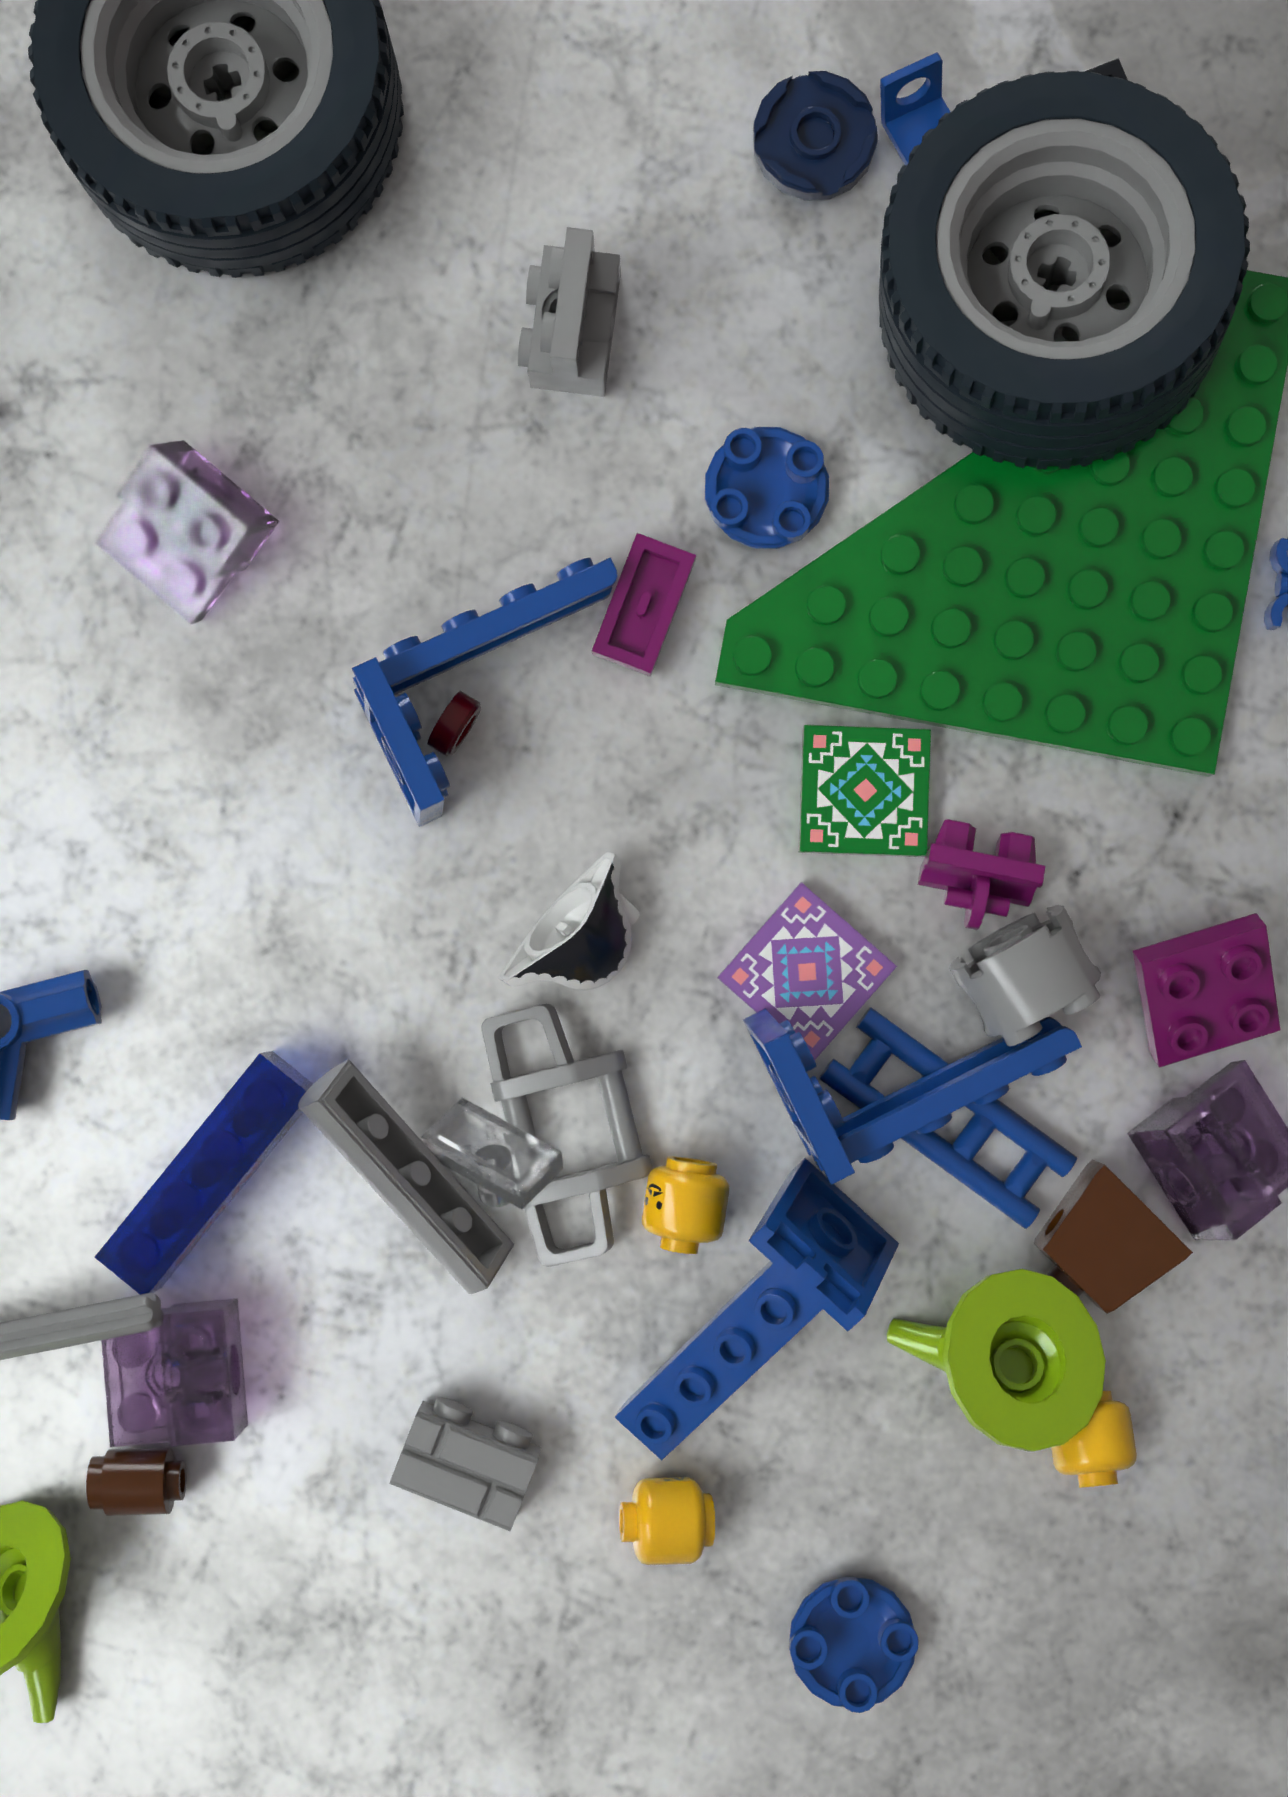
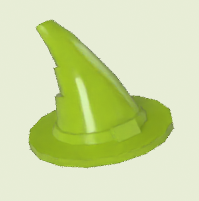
[886,1269,1106,1452]
[0,1500,71,1723]

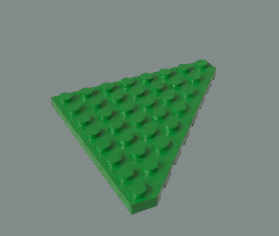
[715,270,1288,777]

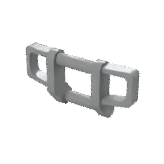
[481,1004,653,1267]

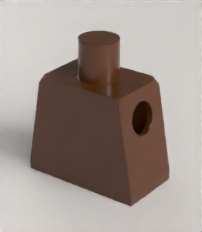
[1034,1160,1193,1314]

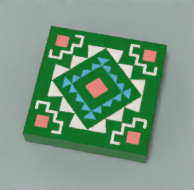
[798,725,931,857]

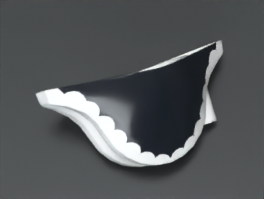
[498,852,640,990]

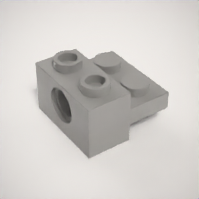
[518,227,621,397]

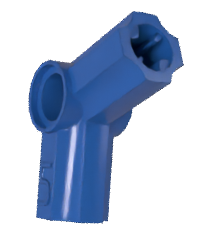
[0,970,102,1120]

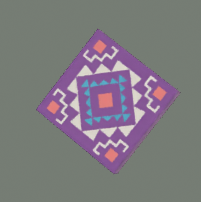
[717,882,897,1060]

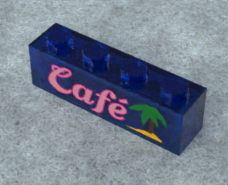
[94,1051,313,1295]

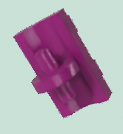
[917,819,1045,930]

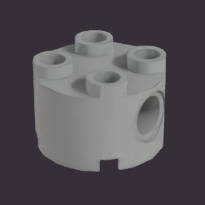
[949,905,1101,1046]

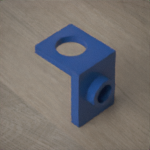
[880,52,950,165]

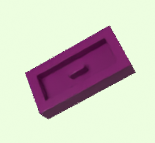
[592,533,696,677]

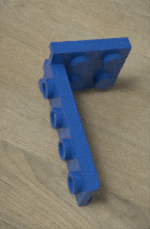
[352,557,617,827]
[743,1008,1082,1185]
[615,1158,899,1461]

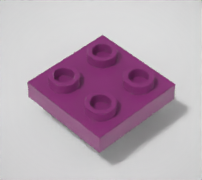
[1133,913,1280,1067]

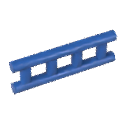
[819,1007,1077,1229]

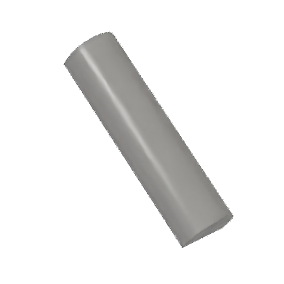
[298,1059,514,1294]

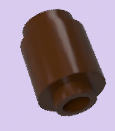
[86,1448,187,1516]

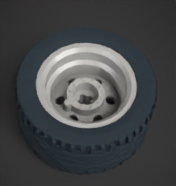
[28,0,404,278]
[879,71,1250,470]

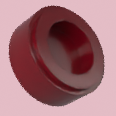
[427,691,481,756]

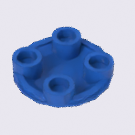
[705,427,829,549]
[789,1576,919,1713]

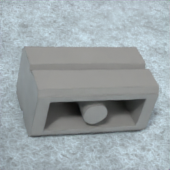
[389,1397,541,1531]

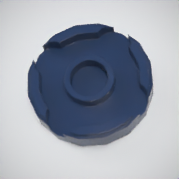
[753,71,878,201]

